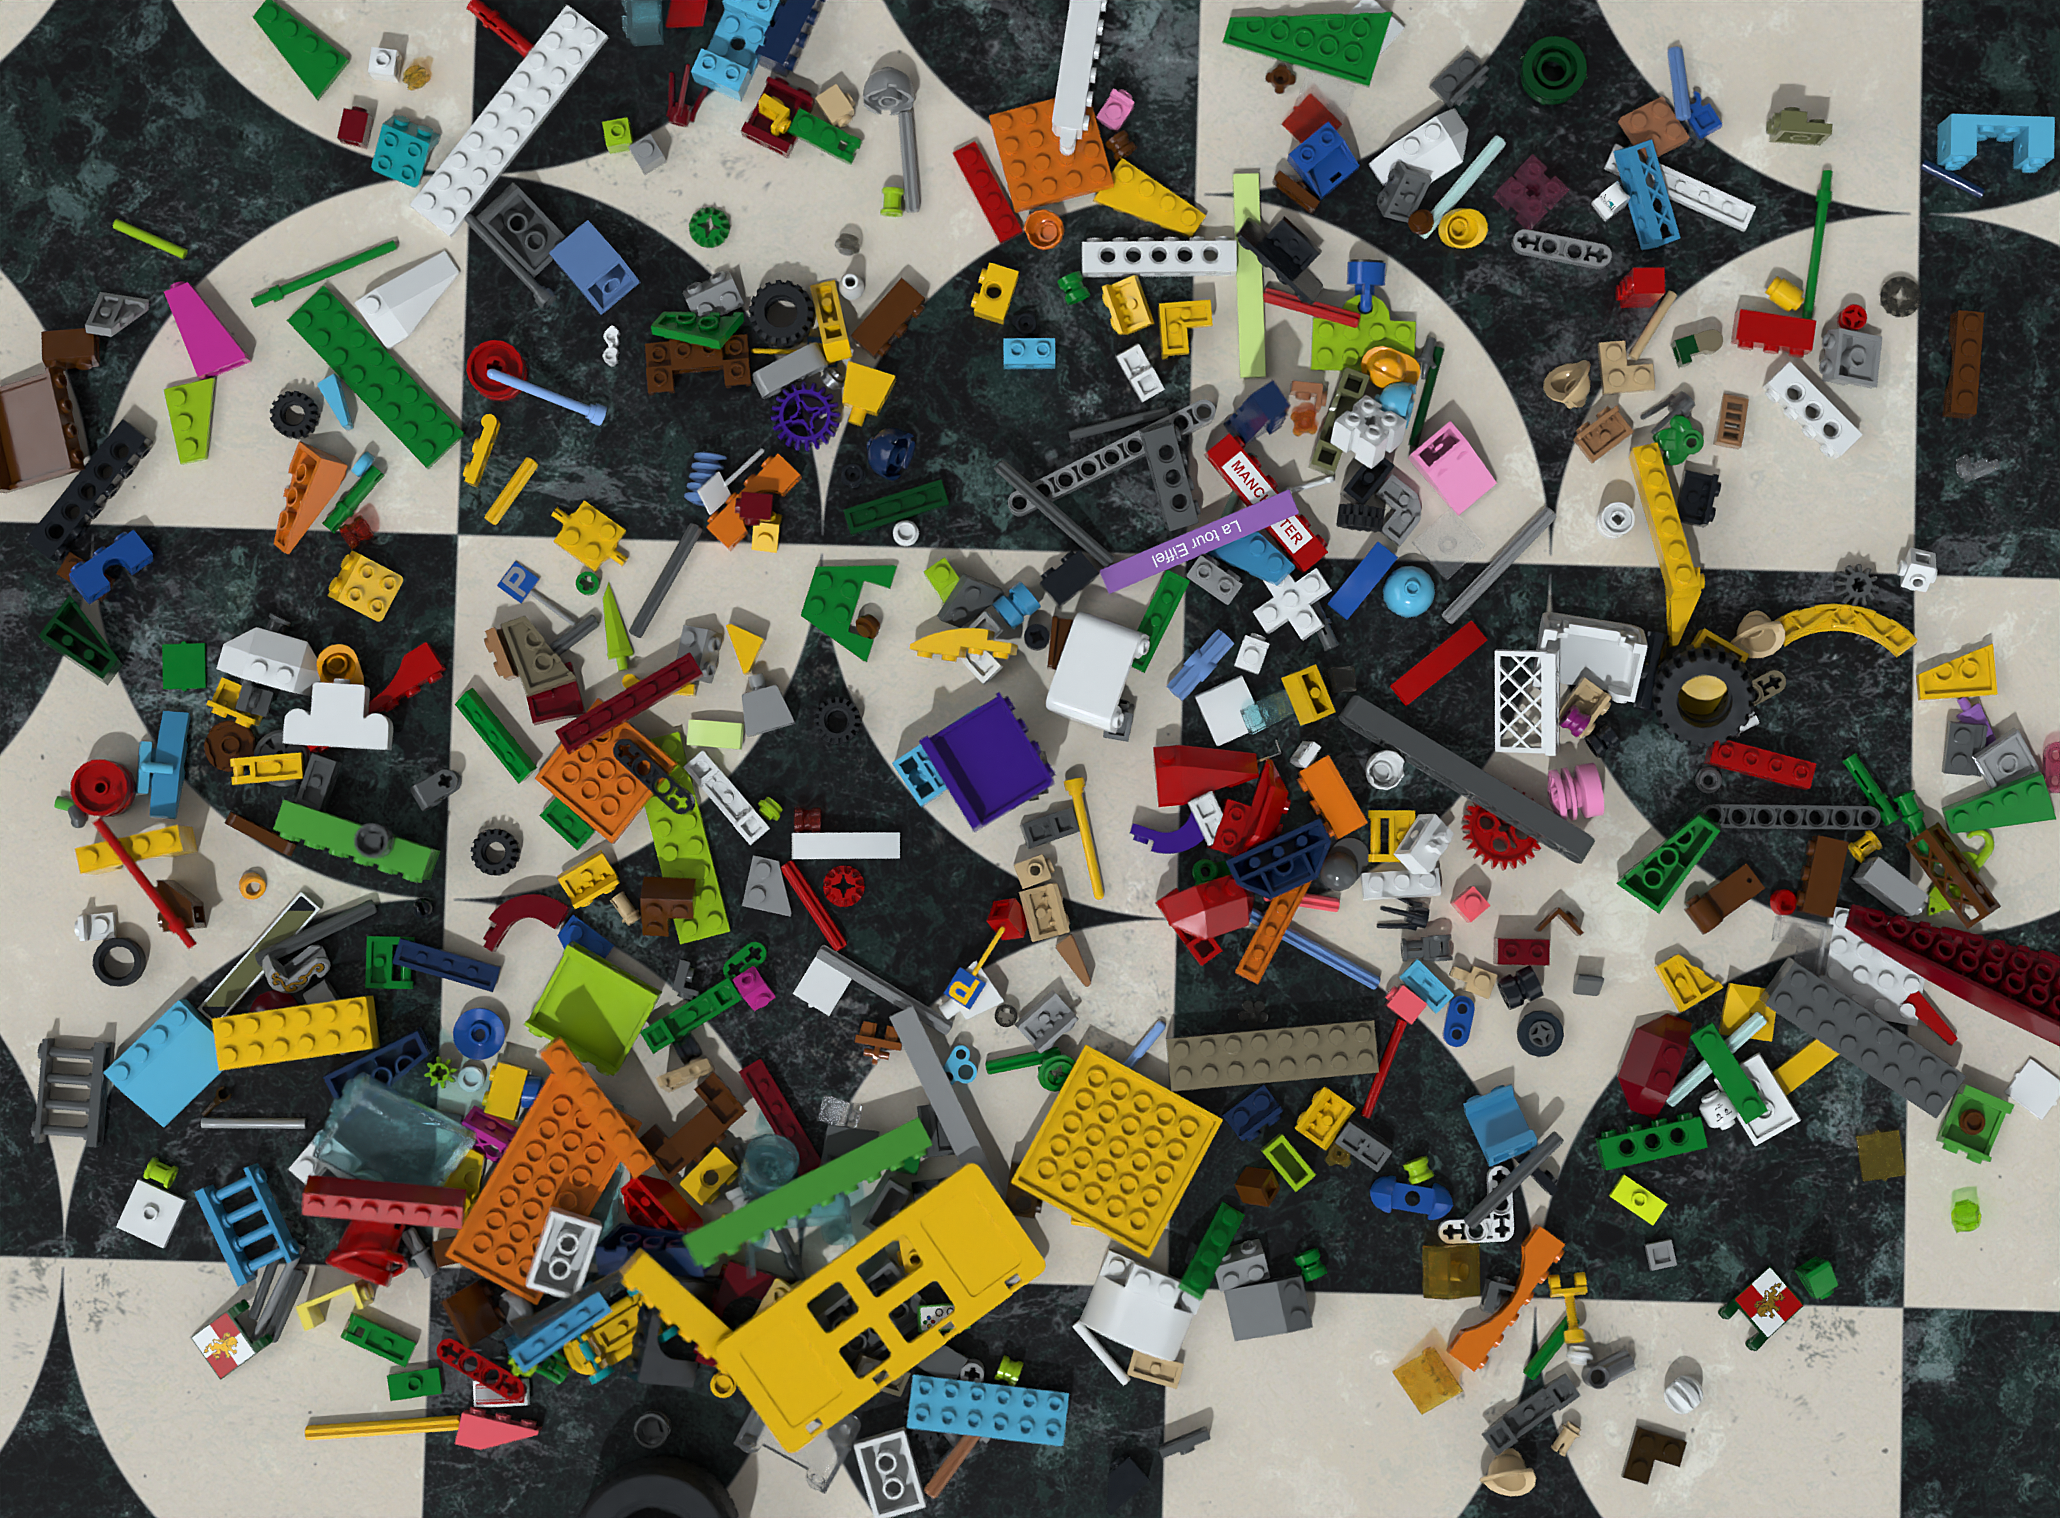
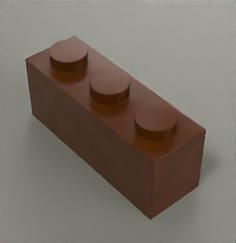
[851,278,926,359]
[1795,835,1849,918]

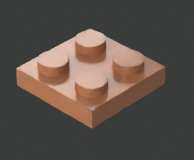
[1618,96,1690,163]

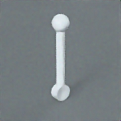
[1283,476,1335,494]

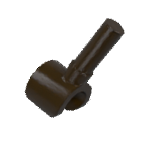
[201,1086,232,1117]

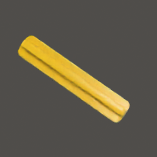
[485,457,538,525]

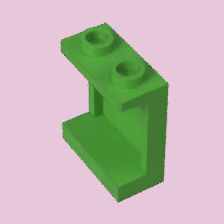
[1936,1084,2014,1164]

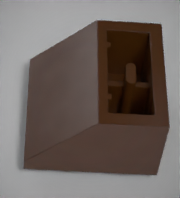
[155,880,207,932]

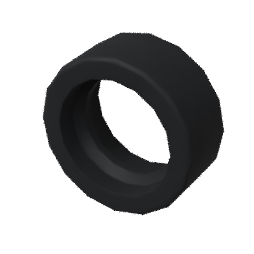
[92,938,146,987]

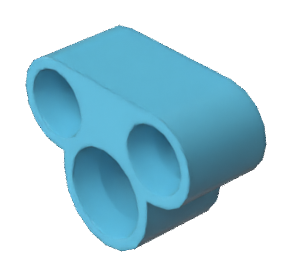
[943,1045,977,1085]

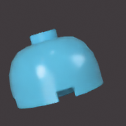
[1374,382,1417,434]
[1383,566,1435,618]

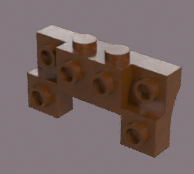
[645,334,752,395]
[639,1071,748,1181]

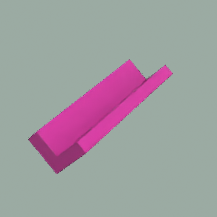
[455,1105,518,1163]

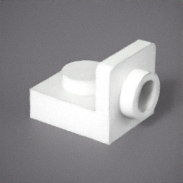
[1234,633,1270,675]
[75,912,117,941]

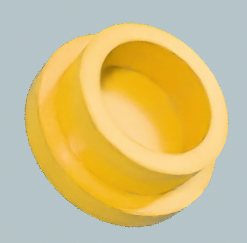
[710,1372,737,1398]

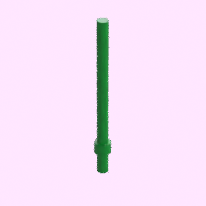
[1802,170,1833,320]
[251,240,397,308]

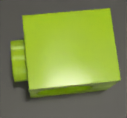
[602,117,634,154]

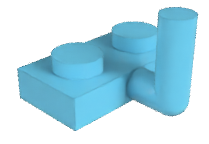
[136,741,173,794]

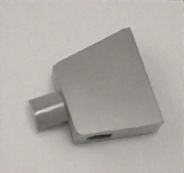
[742,673,796,737]

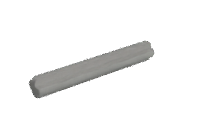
[898,111,920,213]

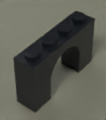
[626,1276,715,1388]

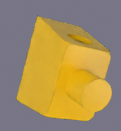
[842,361,896,426]

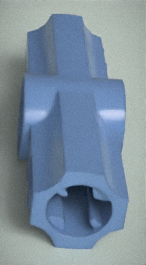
[1166,629,1234,701]

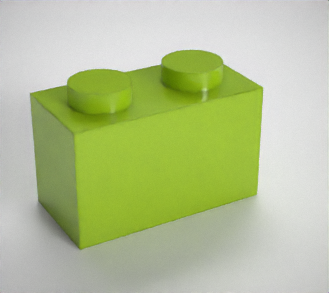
[1260,1133,1316,1192]

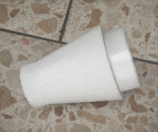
[839,274,864,300]

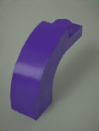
[1129,811,1204,854]

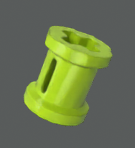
[880,187,904,217]
[144,1157,178,1189]

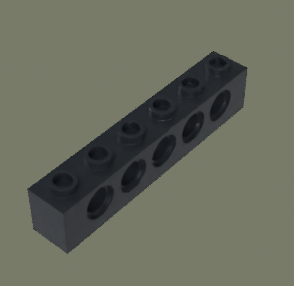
[26,419,153,562]

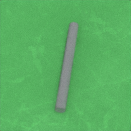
[201,1118,307,1129]
[251,1244,305,1341]

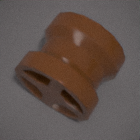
[1105,130,1137,162]

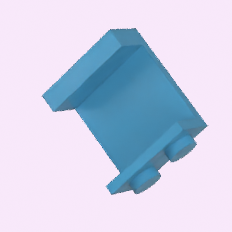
[1463,1084,1538,1167]

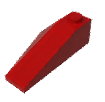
[1153,745,1259,807]

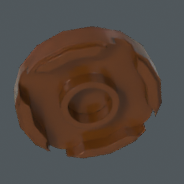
[204,720,257,772]

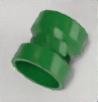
[1057,271,1090,305]
[1294,1248,1327,1282]

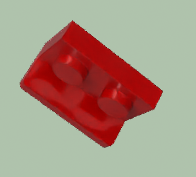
[1206,799,1251,855]

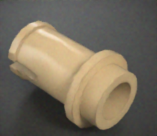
[610,891,641,926]
[1551,1421,1581,1456]

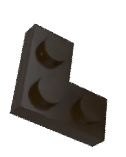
[1621,1426,1687,1485]

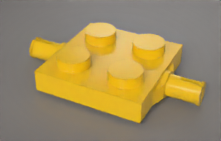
[551,501,628,573]

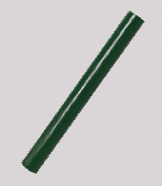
[1408,346,1445,448]

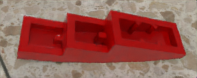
[1390,620,1487,706]

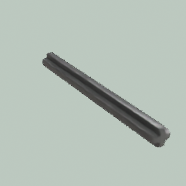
[994,459,1114,567]

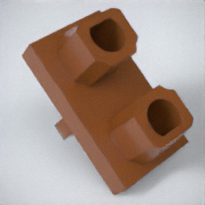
[855,1021,902,1066]

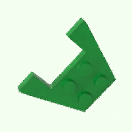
[800,565,897,662]

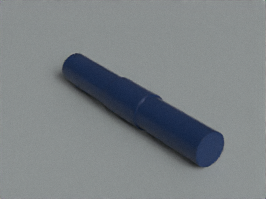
[1920,160,1985,198]

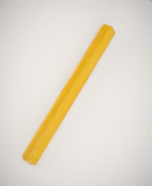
[305,1415,461,1440]

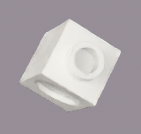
[368,47,402,83]

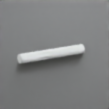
[1072,1320,1131,1386]

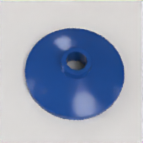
[453,1008,505,1060]

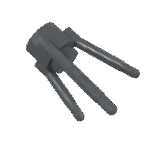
[1640,391,1695,451]

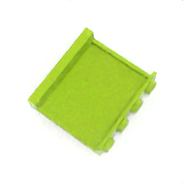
[524,941,663,1076]

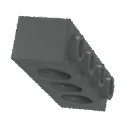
[1139,421,1201,531]

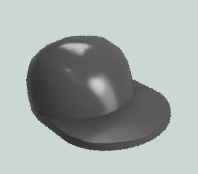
[1319,838,1369,891]

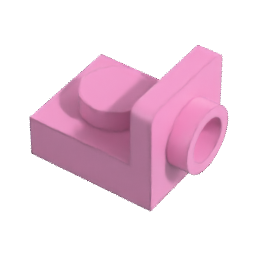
[1096,89,1135,133]

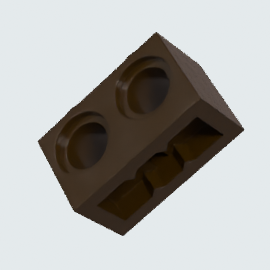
[1005,1161,1043,1219]

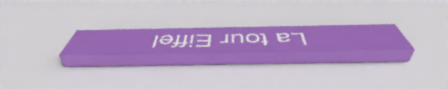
[1099,489,1299,594]

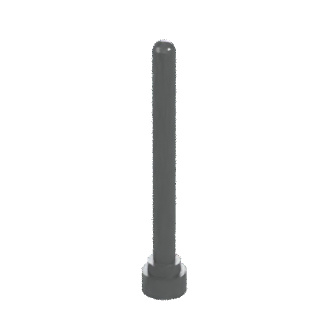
[465,213,557,310]

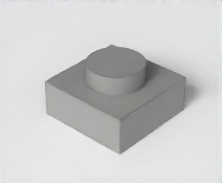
[1644,1239,1677,1271]

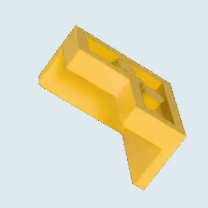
[1158,300,1213,359]

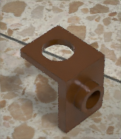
[1534,907,1584,936]

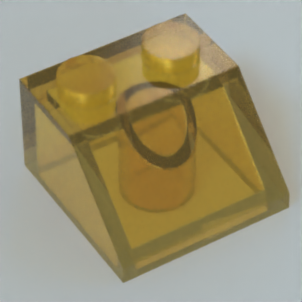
[1422,1243,1480,1300]

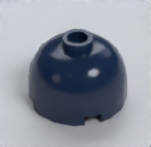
[867,427,915,481]

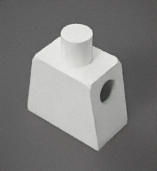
[939,961,1004,1020]

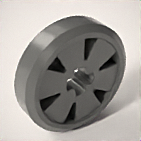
[254,730,312,787]

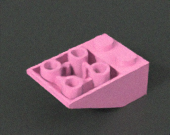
[1408,421,1497,516]

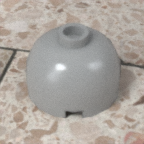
[863,67,914,115]

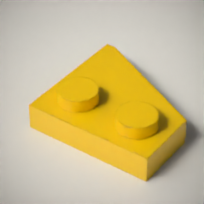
[1654,954,1724,1012]

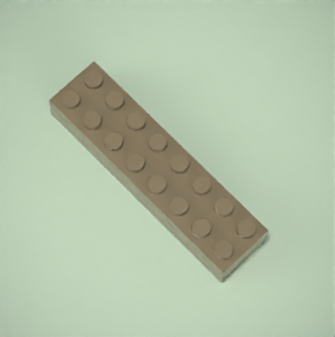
[1165,1020,1379,1091]

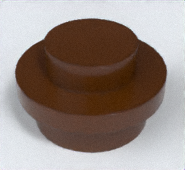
[1408,209,1434,235]
[856,614,880,639]
[1959,1109,1985,1135]

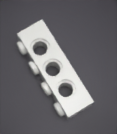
[1763,362,1863,459]

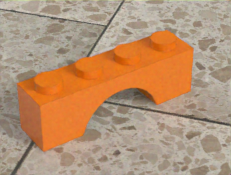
[706,454,802,551]

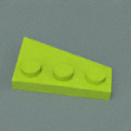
[163,378,216,465]

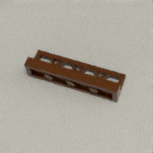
[1905,822,2001,929]

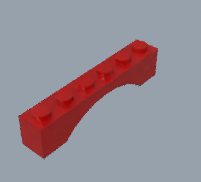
[307,642,447,753]

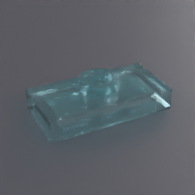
[1240,690,1295,734]

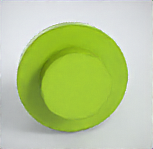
[758,797,782,821]

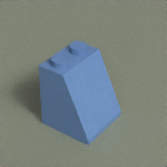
[549,220,640,315]

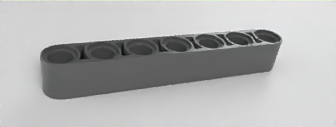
[1698,804,1881,830]

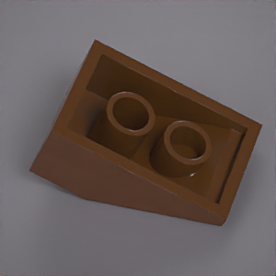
[441,1279,506,1348]

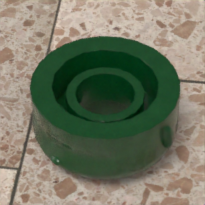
[1519,36,1588,105]

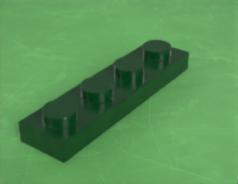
[843,480,949,535]

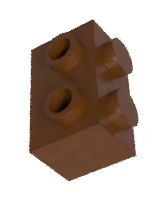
[41,328,100,371]

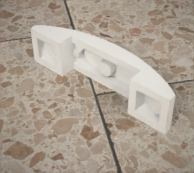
[683,750,770,845]

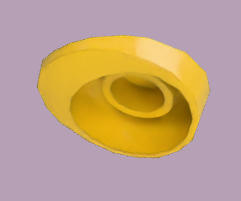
[1438,208,1488,249]

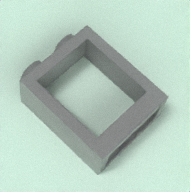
[1851,857,1929,916]

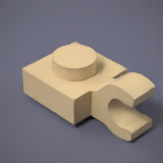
[1449,966,1498,999]

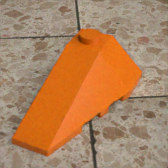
[274,441,348,554]

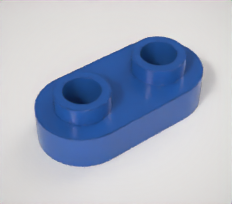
[1442,996,1475,1047]

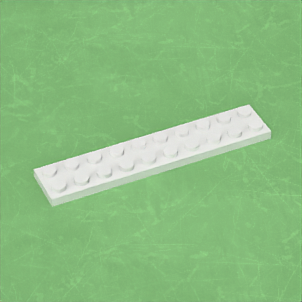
[410,5,608,238]

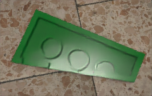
[252,0,350,101]
[1941,771,2056,834]

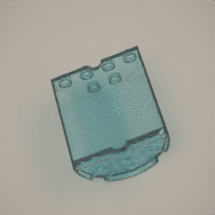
[312,1073,476,1187]

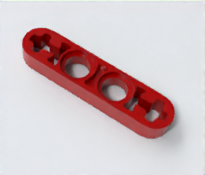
[436,1339,527,1402]

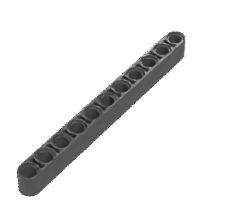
[1338,695,1595,864]

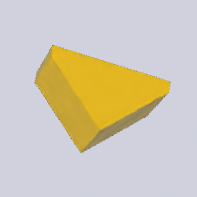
[726,624,765,676]

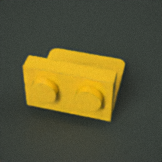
[328,551,403,622]

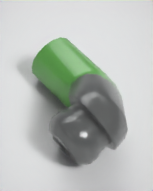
[54,796,87,828]

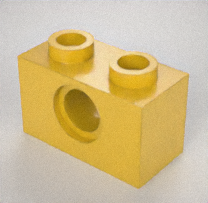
[971,262,1019,324]
[680,1145,740,1206]

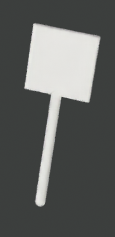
[697,448,764,515]

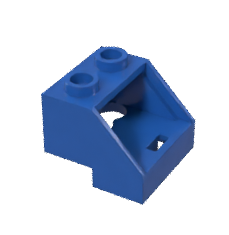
[1287,121,1359,201]

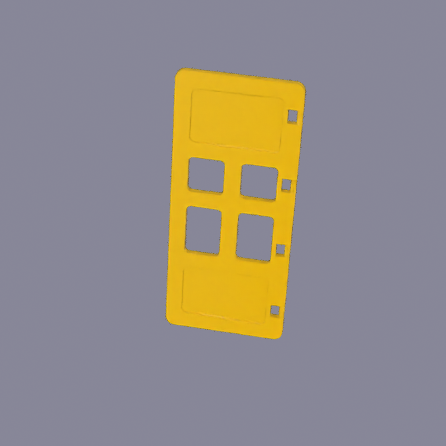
[715,1163,1046,1453]

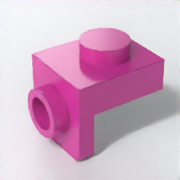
[733,966,776,1011]

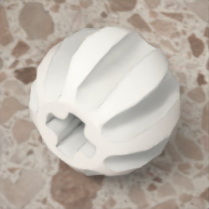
[1664,1375,1704,1415]

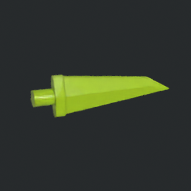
[602,583,634,671]

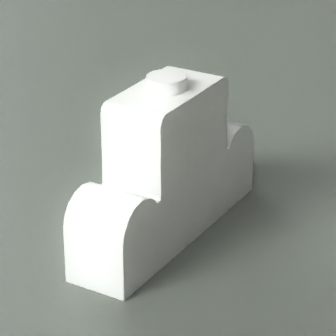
[283,679,393,750]

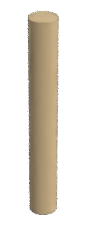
[1628,291,1677,361]

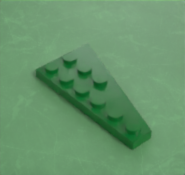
[1223,12,1393,88]

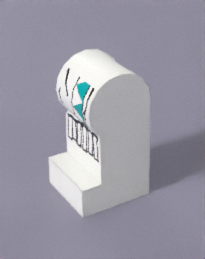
[1591,181,1631,221]

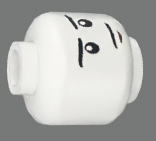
[1699,1089,1738,1130]

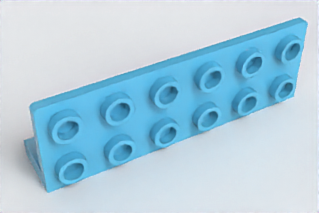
[907,1375,1069,1446]

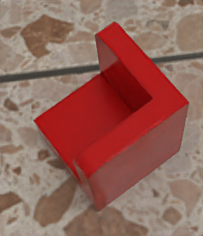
[987,898,1028,940]

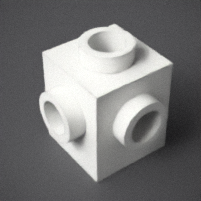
[1897,547,1938,592]

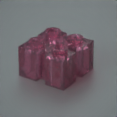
[1493,154,1570,230]

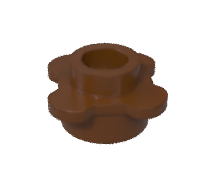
[1265,63,1296,94]

